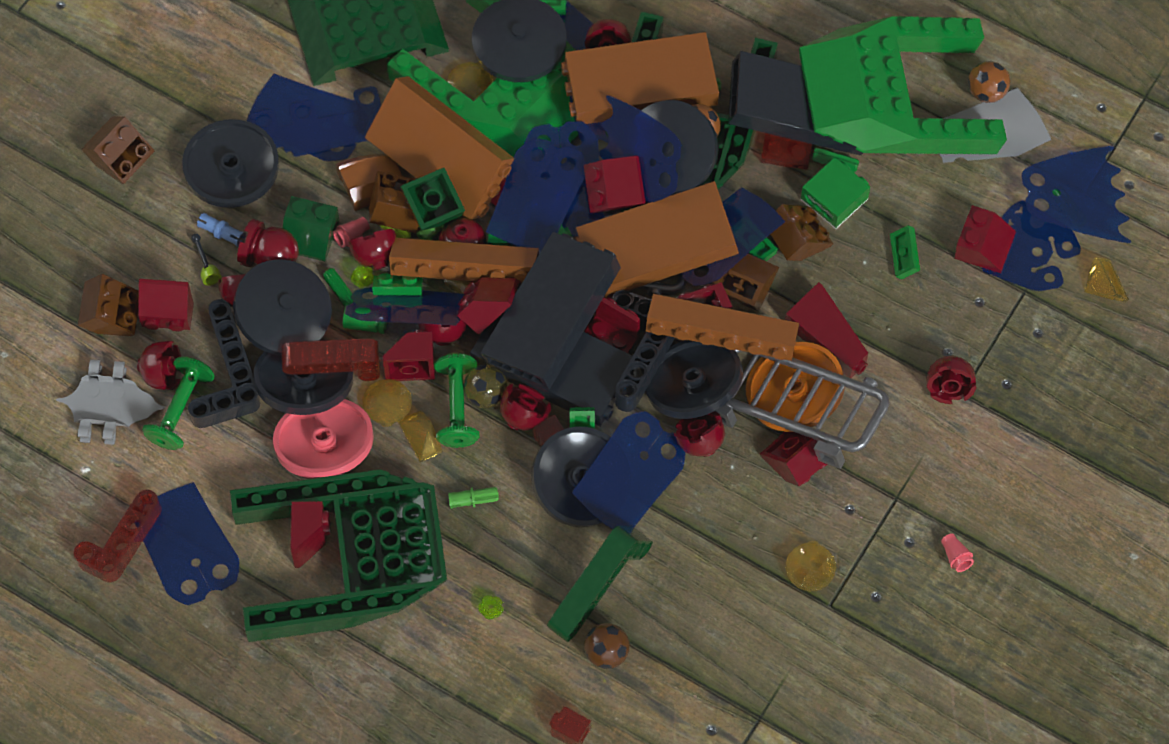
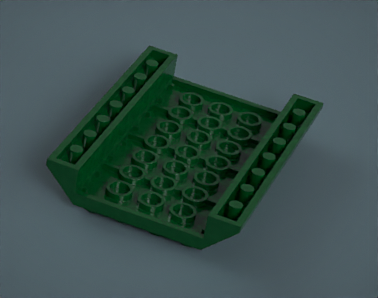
[288,0,449,86]

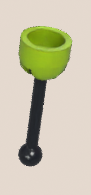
[191,233,222,286]

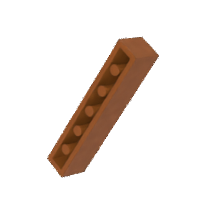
[389,238,539,285]
[646,294,799,361]

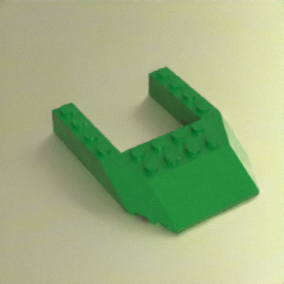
[387,0,591,169]
[799,16,1007,154]

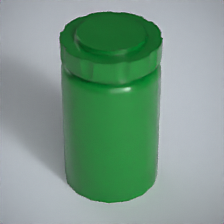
[343,304,389,334]

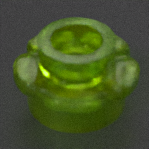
[350,266,374,288]
[478,595,503,620]

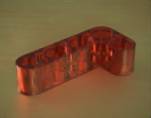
[282,339,380,381]
[74,490,161,583]

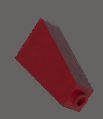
[785,282,868,378]

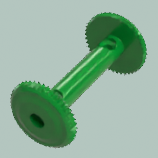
[434,353,480,448]
[142,356,215,450]

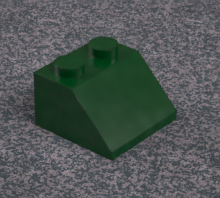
[400,167,465,231]
[282,196,340,262]

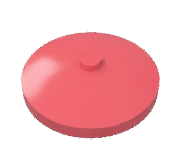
[273,399,374,479]

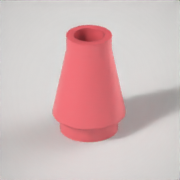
[333,217,370,248]
[941,533,974,572]

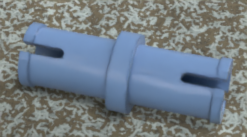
[197,213,246,247]

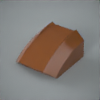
[335,154,403,211]

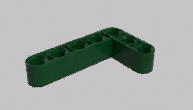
[547,526,653,642]

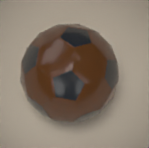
[584,623,630,669]

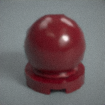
[237,219,299,267]

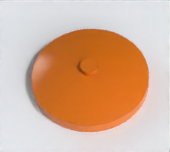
[746,342,845,432]

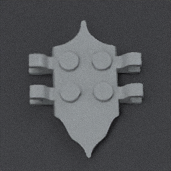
[56,359,165,445]

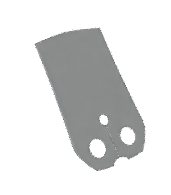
[939,88,1051,163]

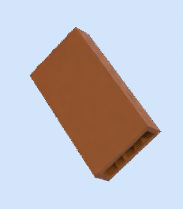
[561,32,719,125]
[365,76,514,220]
[575,181,739,298]

